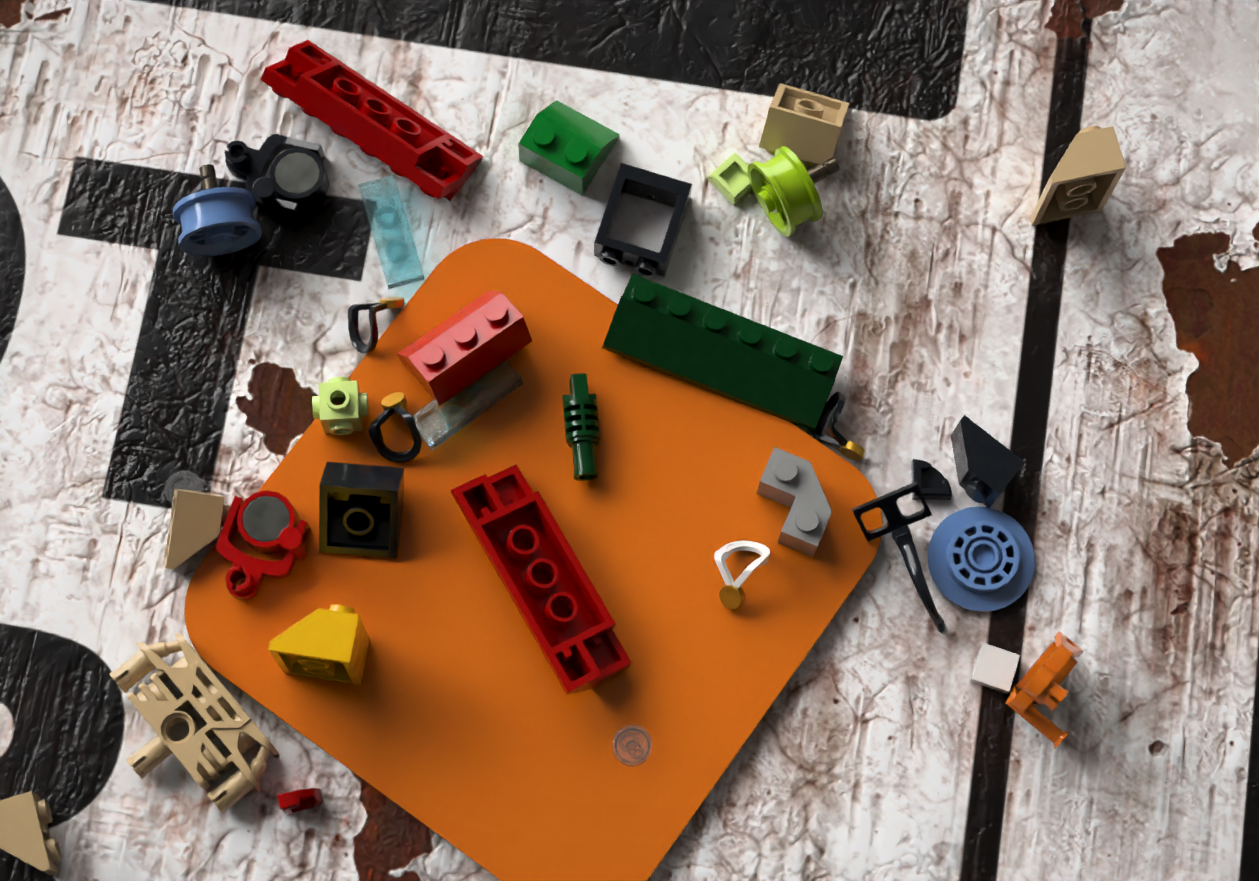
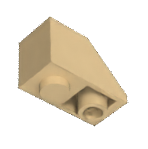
[0,791,62,876]

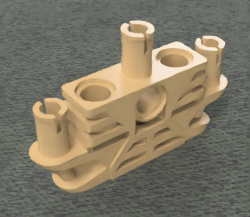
[109,633,278,814]

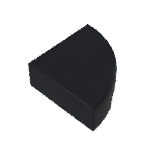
[911,459,952,500]

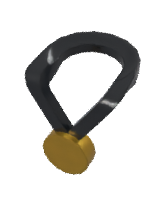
[348,297,405,353]
[368,392,422,463]
[812,392,865,461]

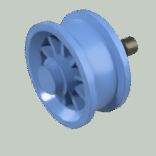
[173,164,262,256]

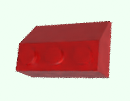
[397,290,532,406]

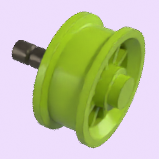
[748,146,840,237]

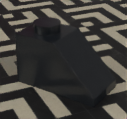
[951,415,1026,508]

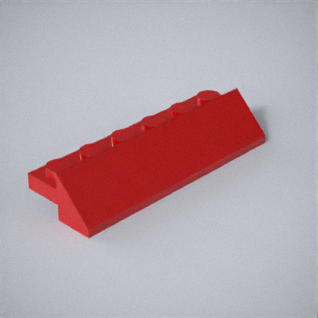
[260,40,484,201]
[451,464,632,695]

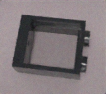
[594,163,692,277]

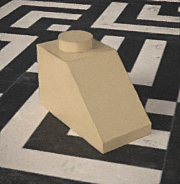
[163,488,230,569]

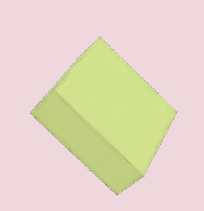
[708,152,752,205]

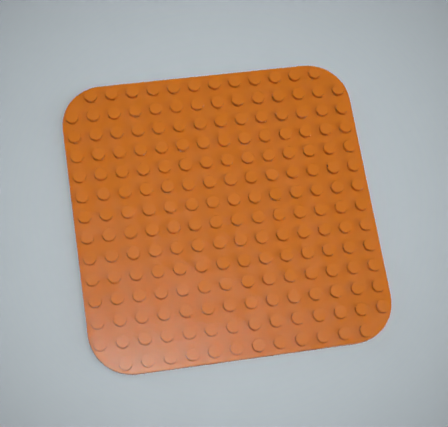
[184,238,882,881]

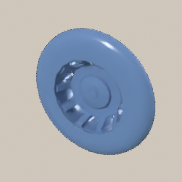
[928,507,1035,612]

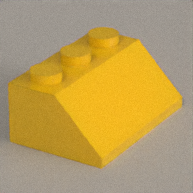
[268,605,370,685]

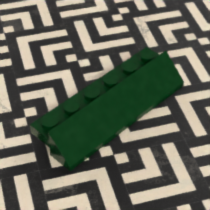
[602,273,843,432]

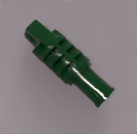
[562,373,600,481]

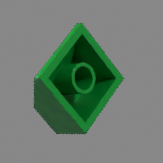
[518,100,620,196]

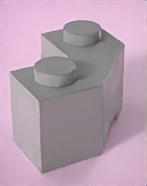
[756,447,832,557]

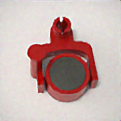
[216,490,311,601]

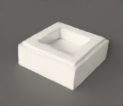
[970,643,1020,694]

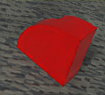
[277,788,324,815]

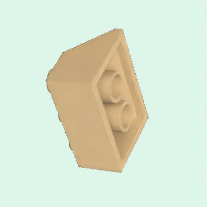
[1030,126,1126,226]

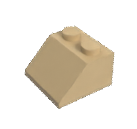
[759,83,850,167]

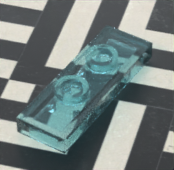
[358,175,425,289]
[412,360,524,451]

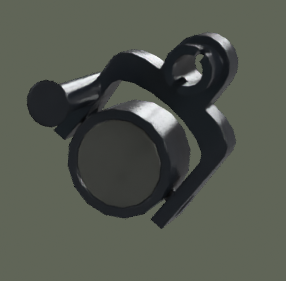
[224,134,329,221]

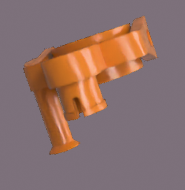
[1006,631,1084,749]

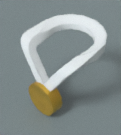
[714,541,770,609]

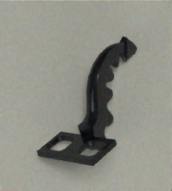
[852,481,948,634]

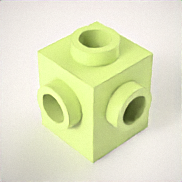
[312,377,369,435]

